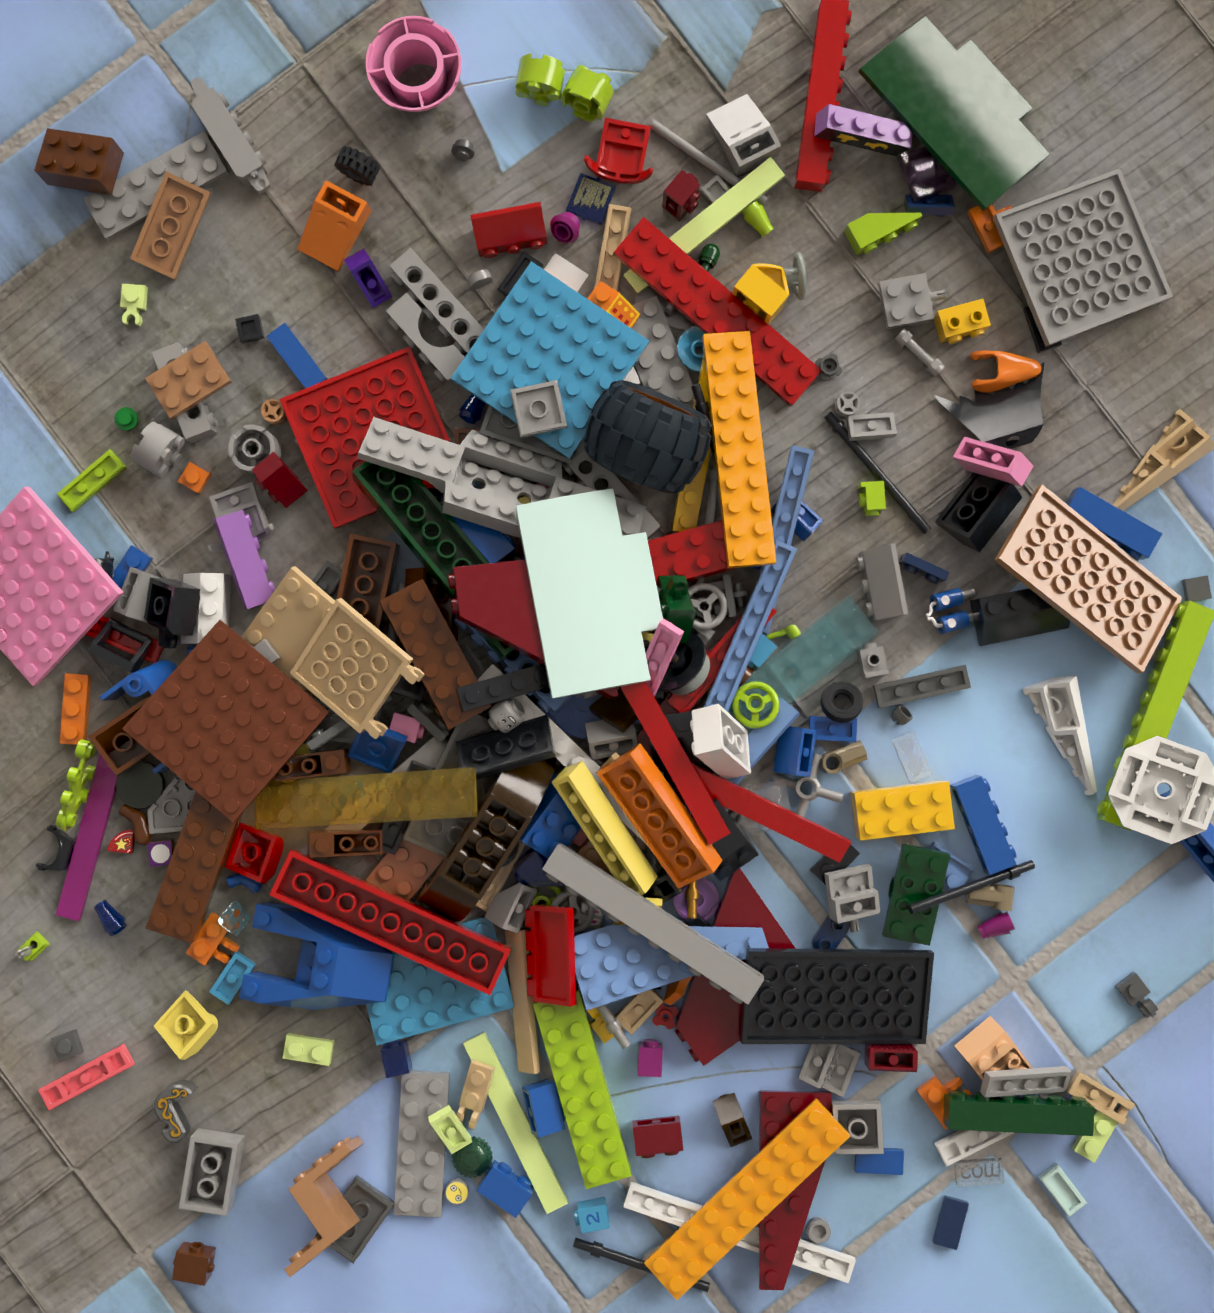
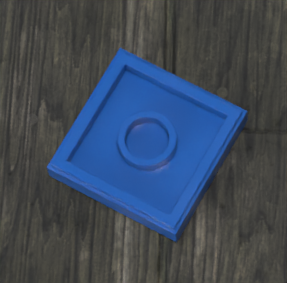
[347,729,408,774]

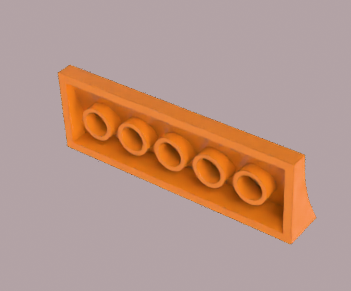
[596,743,722,889]

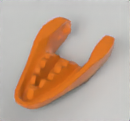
[970,350,1041,393]

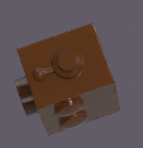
[172,1241,216,1286]

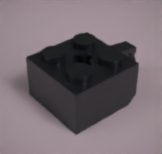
[144,577,200,648]

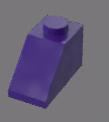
[344,248,393,308]

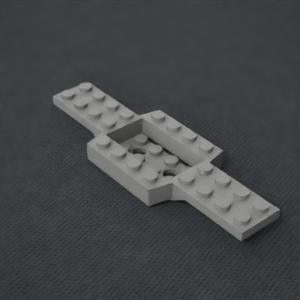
[358,417,646,538]

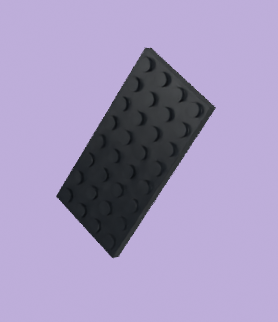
[740,948,934,1044]

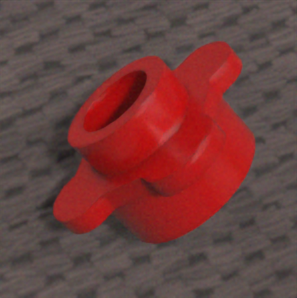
[652,1003,679,1029]

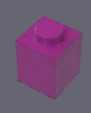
[637,1039,663,1077]

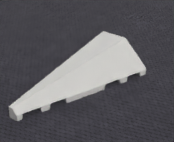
[1023,676,1097,795]

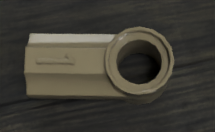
[819,740,868,774]
[965,882,1015,911]

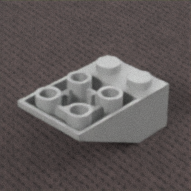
[706,94,781,177]

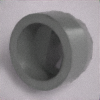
[891,705,913,725]

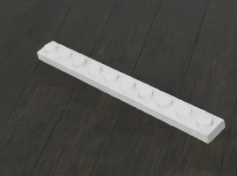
[478,664,648,846]
[623,1181,856,1283]

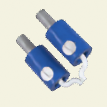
[926,588,976,634]

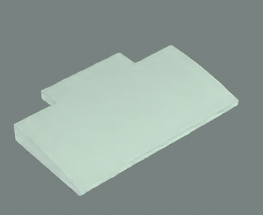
[515,488,663,699]

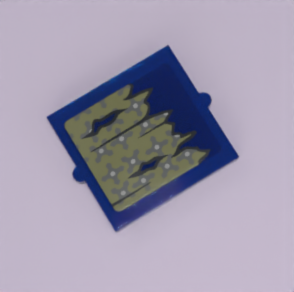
[566,173,616,225]

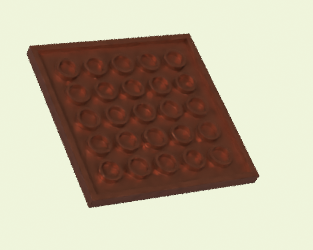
[122,620,330,822]

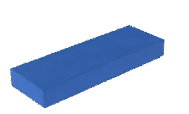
[266,323,327,388]

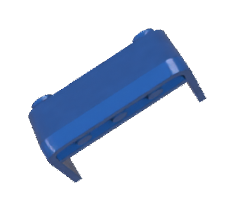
[99,660,177,774]

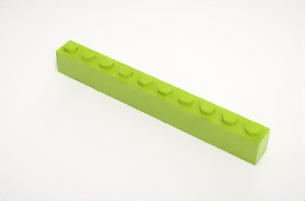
[1097,601,1214,831]

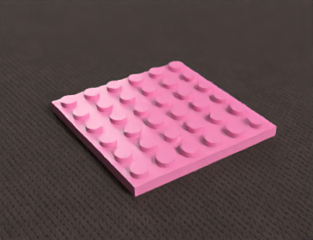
[0,486,124,686]

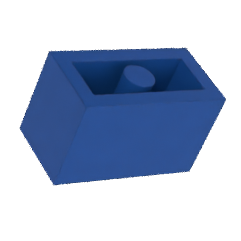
[773,726,817,777]
[522,1078,566,1138]
[477,1160,533,1218]

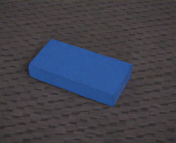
[854,1148,904,1175]

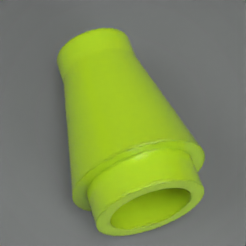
[742,200,774,237]

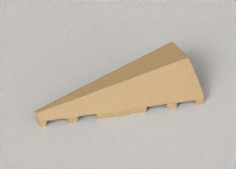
[1112,409,1214,511]

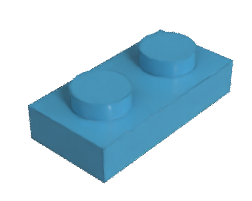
[209,951,257,1005]

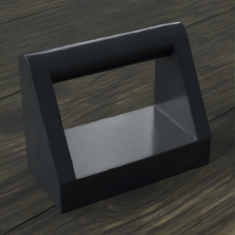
[88,618,154,673]

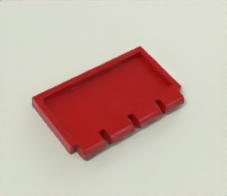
[525,904,576,1007]

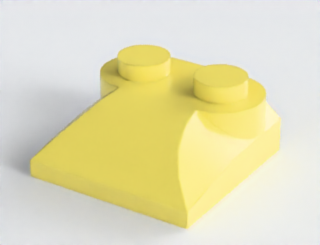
[154,990,218,1060]

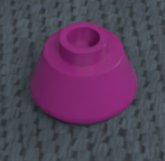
[550,212,580,244]

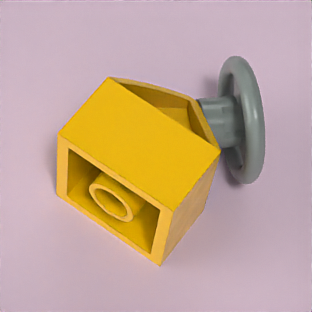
[732,252,806,324]

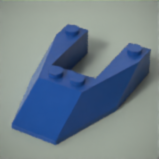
[239,901,394,1010]

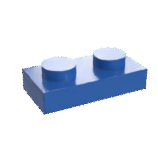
[112,545,153,589]
[808,716,857,742]

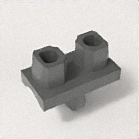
[709,574,749,618]

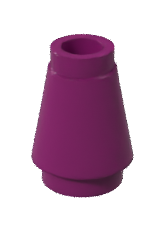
[977,912,1015,939]

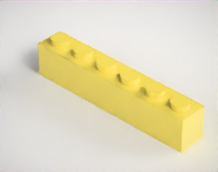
[552,761,658,895]

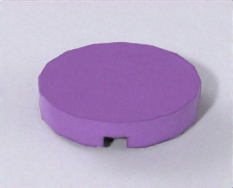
[673,877,720,921]

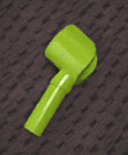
[766,624,801,640]

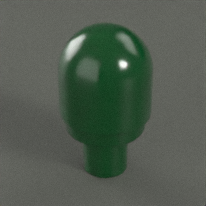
[699,244,720,272]

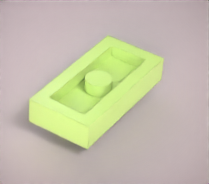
[282,1033,335,1066]
[428,1105,472,1154]
[1072,1108,1118,1163]

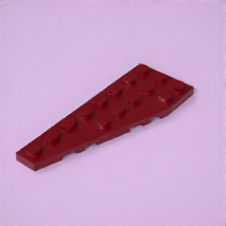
[759,1090,832,1290]

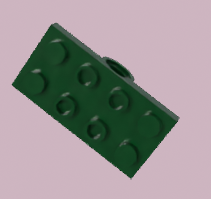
[882,844,950,946]

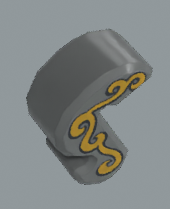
[154,1080,198,1143]

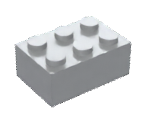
[179,1128,245,1216]

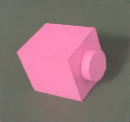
[389,712,426,743]

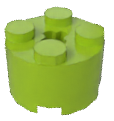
[515,54,566,106]
[560,65,614,122]

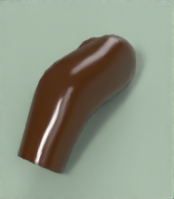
[119,804,151,845]

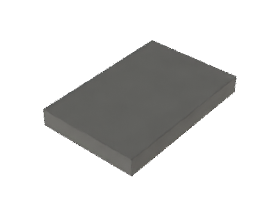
[315,1175,394,1264]

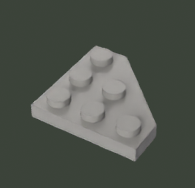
[147,776,196,834]

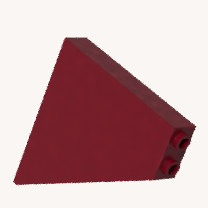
[448,560,618,699]
[675,868,796,1066]

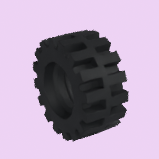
[334,146,380,186]

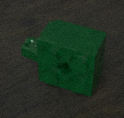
[653,575,696,643]

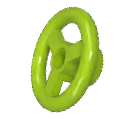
[732,681,779,728]

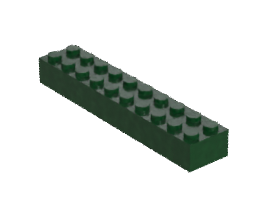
[352,461,517,662]

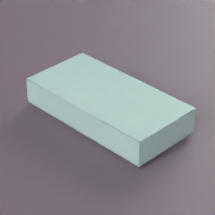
[1037,1163,1087,1217]

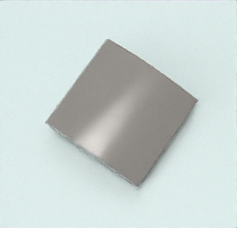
[798,1044,861,1098]

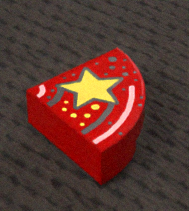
[107,829,135,854]

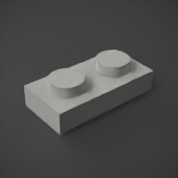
[846,412,897,441]

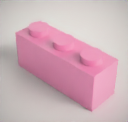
[953,437,1033,487]

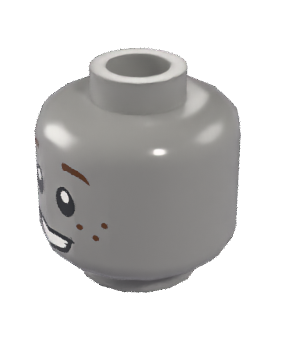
[488,698,525,733]

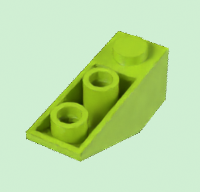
[844,213,922,255]

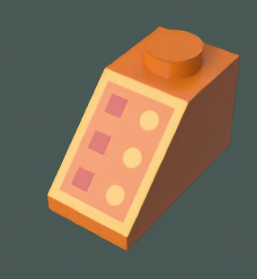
[587,281,641,329]

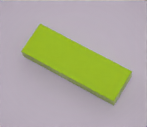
[57,449,127,513]

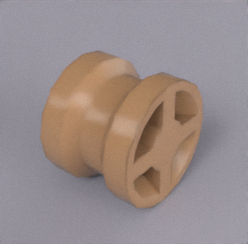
[261,399,287,425]

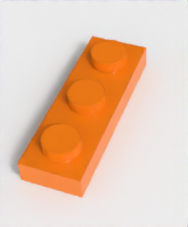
[60,673,91,745]

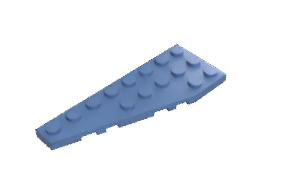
[574,925,769,1011]

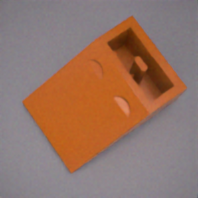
[297,180,372,272]

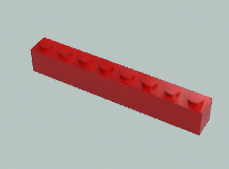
[794,0,852,192]

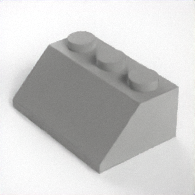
[857,543,908,622]

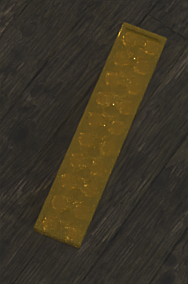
[256,767,477,829]

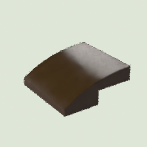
[589,687,639,733]

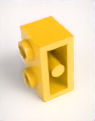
[934,298,991,344]

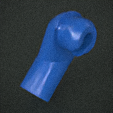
[227,873,262,893]

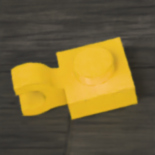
[587,1008,623,1044]

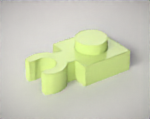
[120,284,148,326]

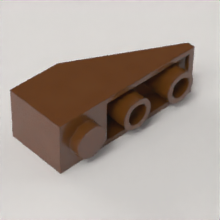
[275,748,351,782]
[307,830,383,858]

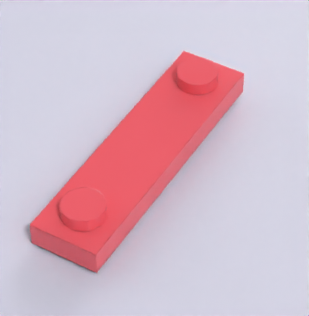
[38,1044,135,1111]

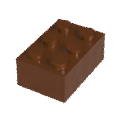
[34,128,124,195]

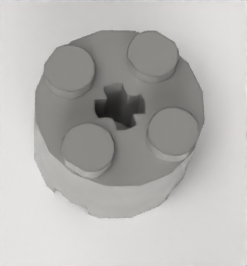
[131,422,185,478]
[228,425,281,476]

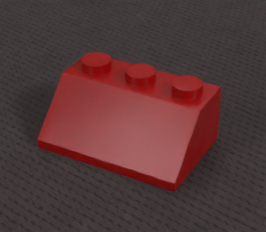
[470,202,548,258]

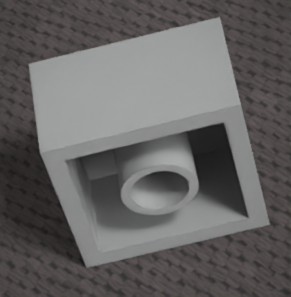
[832,1099,884,1155]

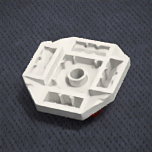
[1108,736,1214,844]

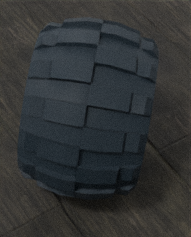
[584,380,712,493]

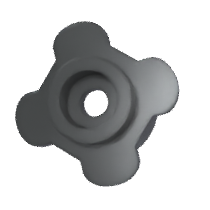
[815,354,842,380]

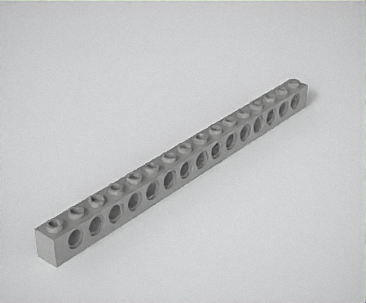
[390,247,660,540]

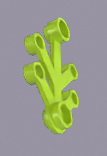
[56,739,96,831]

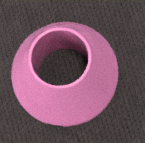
[366,16,462,112]

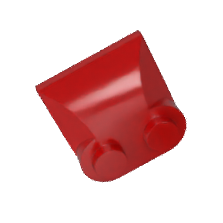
[224,822,284,883]

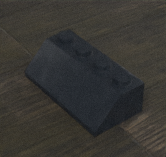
[970,588,1070,646]

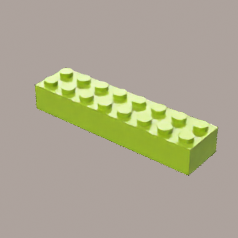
[533,986,632,1189]

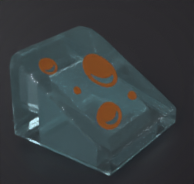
[218,900,251,937]

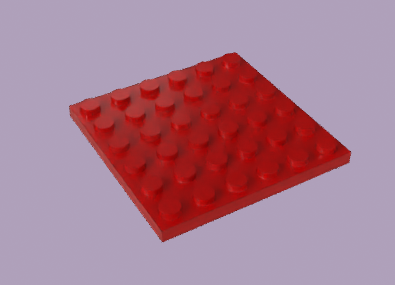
[280,346,450,529]

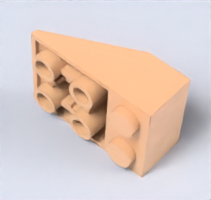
[954,1016,1032,1081]

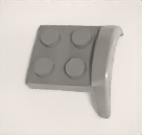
[208,482,275,552]

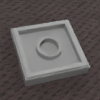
[510,380,567,438]

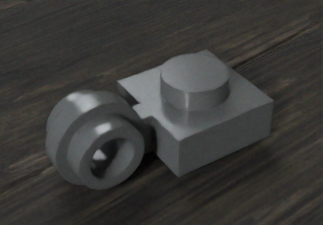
[1115,972,1158,1018]

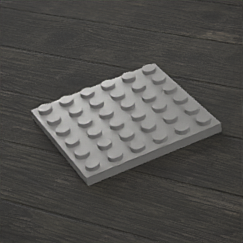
[993,168,1173,347]

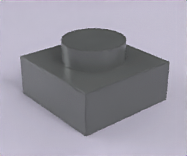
[51,1029,84,1061]

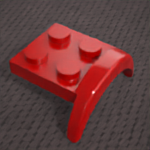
[584,118,653,184]

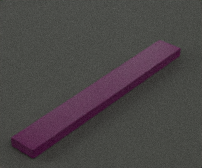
[56,754,118,921]

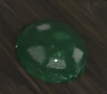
[452,1136,493,1178]

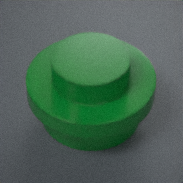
[114,407,139,431]

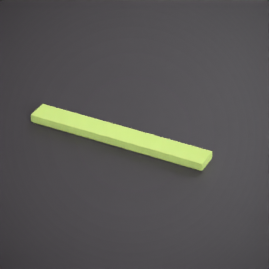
[623,157,785,295]
[463,1031,568,1214]

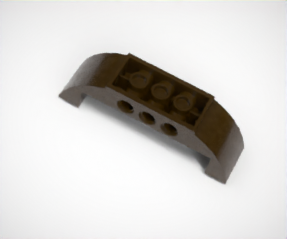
[415,760,555,923]

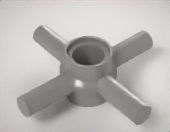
[773,753,844,818]

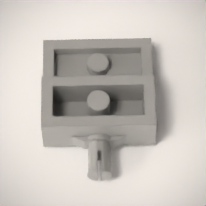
[878,273,946,329]
[824,863,880,932]

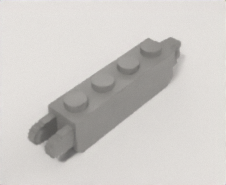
[190,77,272,195]

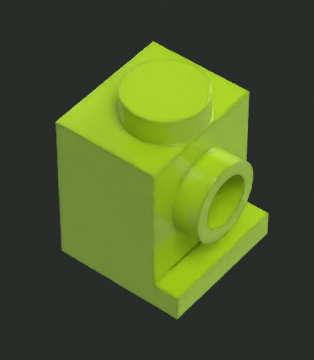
[857,481,886,517]

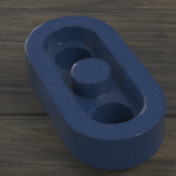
[812,915,850,949]

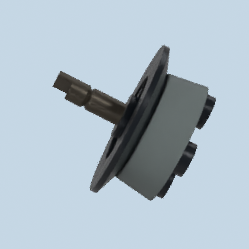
[658,632,710,695]

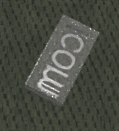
[954,1158,1005,1187]

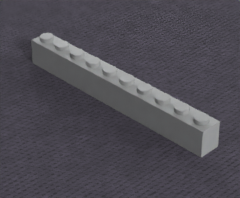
[542,843,764,1004]

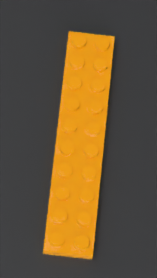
[702,331,777,568]
[644,1098,850,1300]

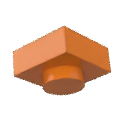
[178,461,212,494]

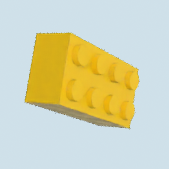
[850,780,955,841]

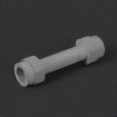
[895,328,945,377]

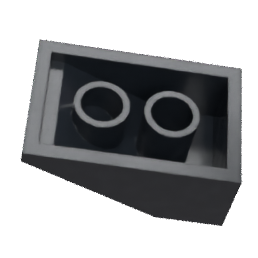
[649,711,703,788]
[691,798,759,881]

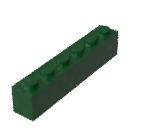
[943,1091,1094,1136]

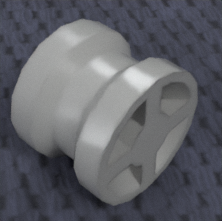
[834,392,860,418]

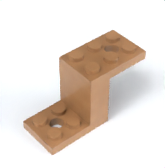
[284,1136,364,1277]

